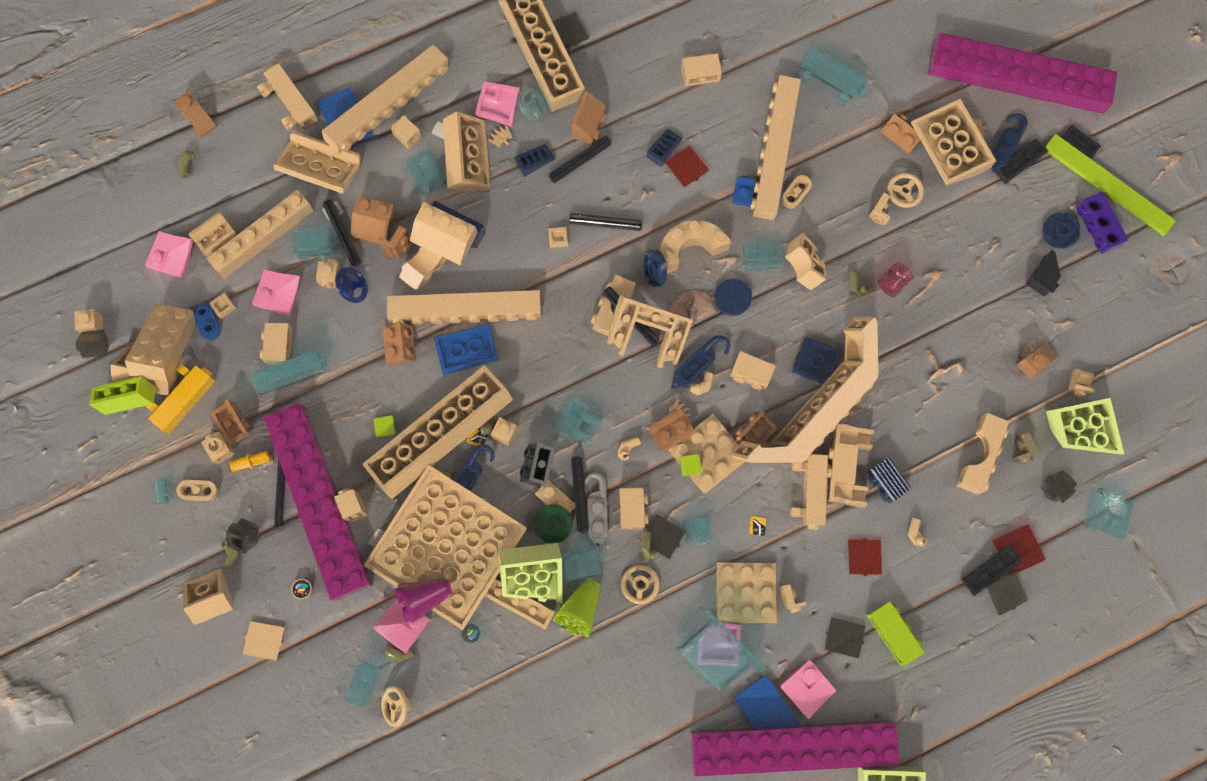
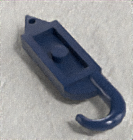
[991,113,1028,172]
[671,335,731,389]
[454,444,495,491]

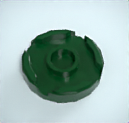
[533,504,573,544]

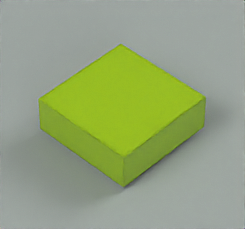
[373,415,396,438]
[679,454,702,477]

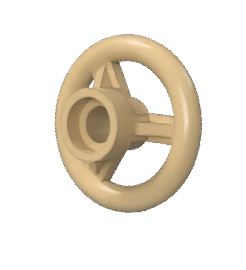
[887,173,924,208]
[621,565,660,604]
[381,685,410,727]

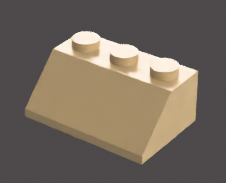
[410,202,478,266]
[111,345,184,395]

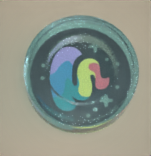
[461,623,481,644]

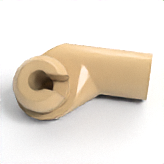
[690,372,714,395]
[617,436,641,461]
[908,518,927,547]

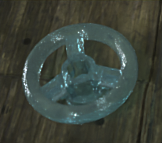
[519,88,547,123]

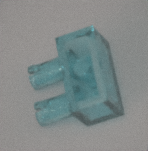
[551,397,602,446]

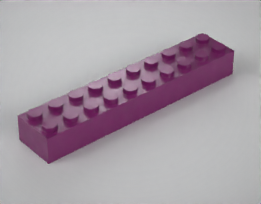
[928,32,1118,114]
[263,402,372,601]
[690,720,900,776]

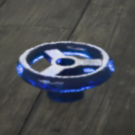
[335,267,368,303]

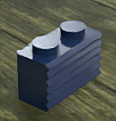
[867,457,912,504]

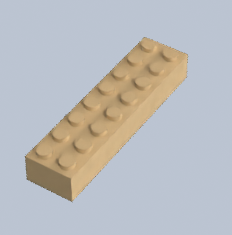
[498,0,585,112]
[362,365,513,499]

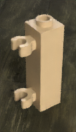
[257,63,318,131]
[790,454,828,530]

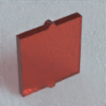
[665,146,709,188]
[848,538,882,577]

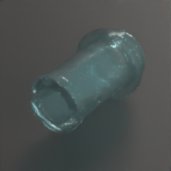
[152,480,170,505]

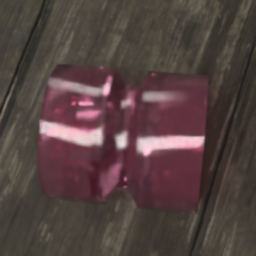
[877,262,914,297]

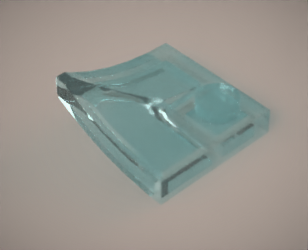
[1084,488,1134,539]

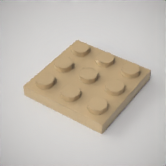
[668,414,745,495]
[716,562,777,624]

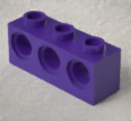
[1076,192,1129,254]

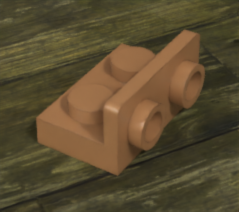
[648,408,696,452]

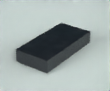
[1061,125,1101,159]

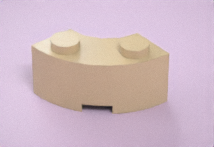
[785,233,826,290]
[399,246,447,290]

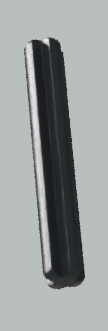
[549,136,611,183]
[323,199,361,266]
[569,213,642,231]
[603,286,659,346]
[571,456,589,533]

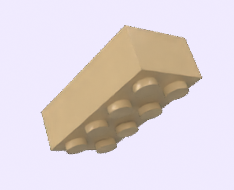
[125,303,197,383]

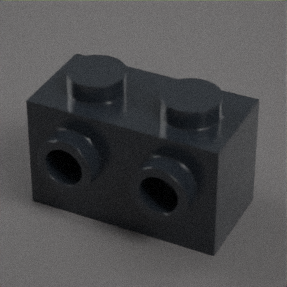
[520,443,555,487]

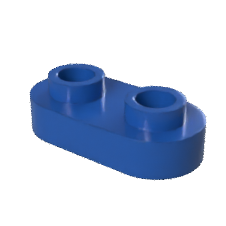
[193,303,221,340]

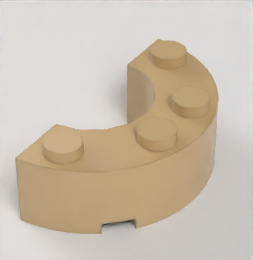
[660,220,731,274]

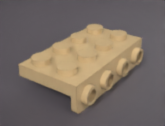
[274,131,361,194]

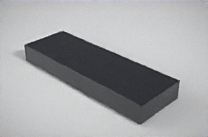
[994,138,1048,185]
[961,545,1022,596]

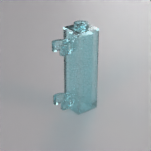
[800,46,868,106]
[250,350,327,396]

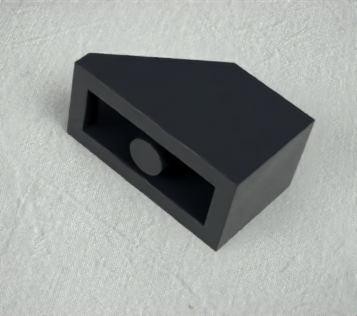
[1025,250,1061,296]

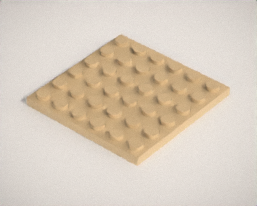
[363,465,528,630]

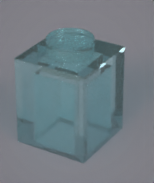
[683,516,711,547]

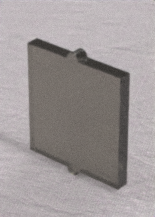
[552,12,589,49]
[640,514,686,559]
[986,570,1028,615]
[824,617,866,659]

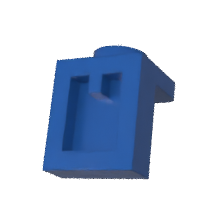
[732,176,755,207]

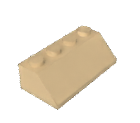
[443,111,490,192]

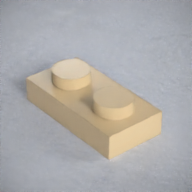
[535,480,575,514]

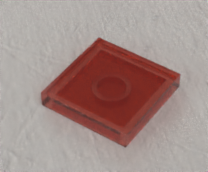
[992,524,1046,576]

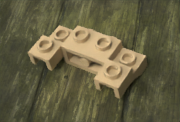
[827,423,874,508]

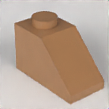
[174,91,217,137]
[1017,342,1058,379]

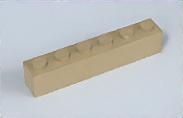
[206,190,313,279]

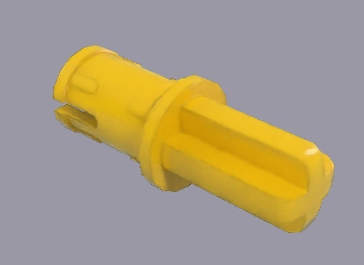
[229,451,270,473]

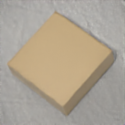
[548,227,568,248]
[209,292,237,319]

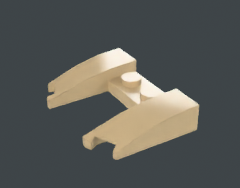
[607,295,693,368]

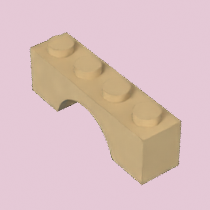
[956,413,1009,495]

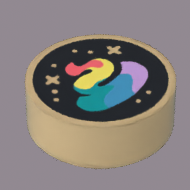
[291,579,313,599]

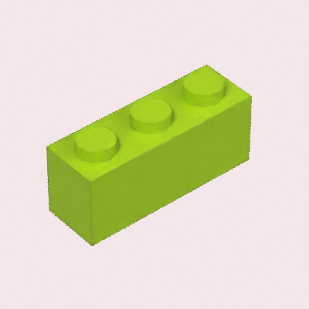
[89,376,156,415]
[866,601,925,666]

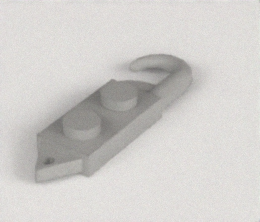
[584,472,608,551]

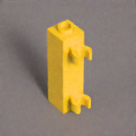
[146,364,215,434]

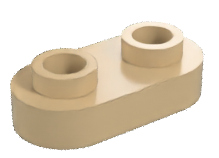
[782,175,812,209]
[176,480,218,501]

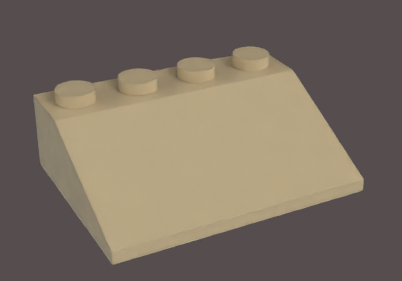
[911,99,996,185]

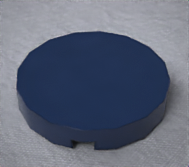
[1042,212,1080,249]
[643,249,667,287]
[714,279,752,316]

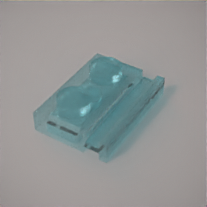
[405,150,447,195]
[743,242,783,272]

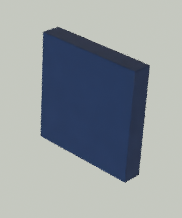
[792,337,841,384]

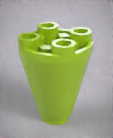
[553,579,601,637]

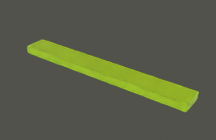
[1045,134,1176,236]

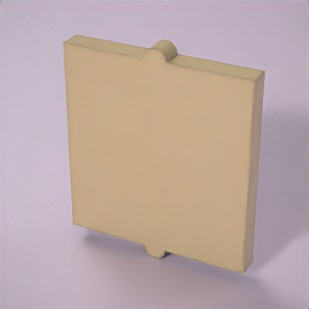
[242,621,285,661]

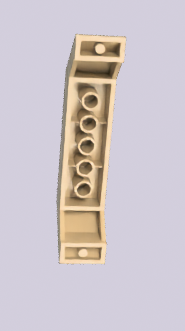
[730,317,878,463]

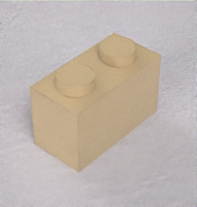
[681,53,722,86]
[260,323,292,365]
[730,351,776,391]
[334,488,368,523]
[619,488,648,530]

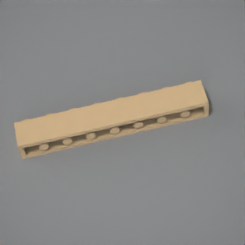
[322,45,448,154]
[750,75,801,220]
[387,290,541,325]

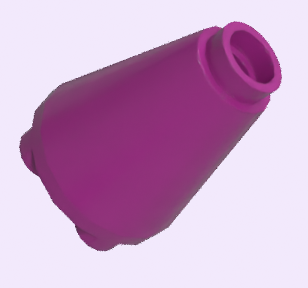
[394,578,453,623]

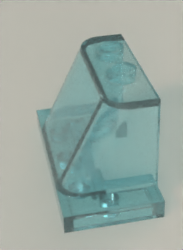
[676,606,767,691]

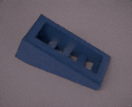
[646,129,682,167]
[514,144,555,177]

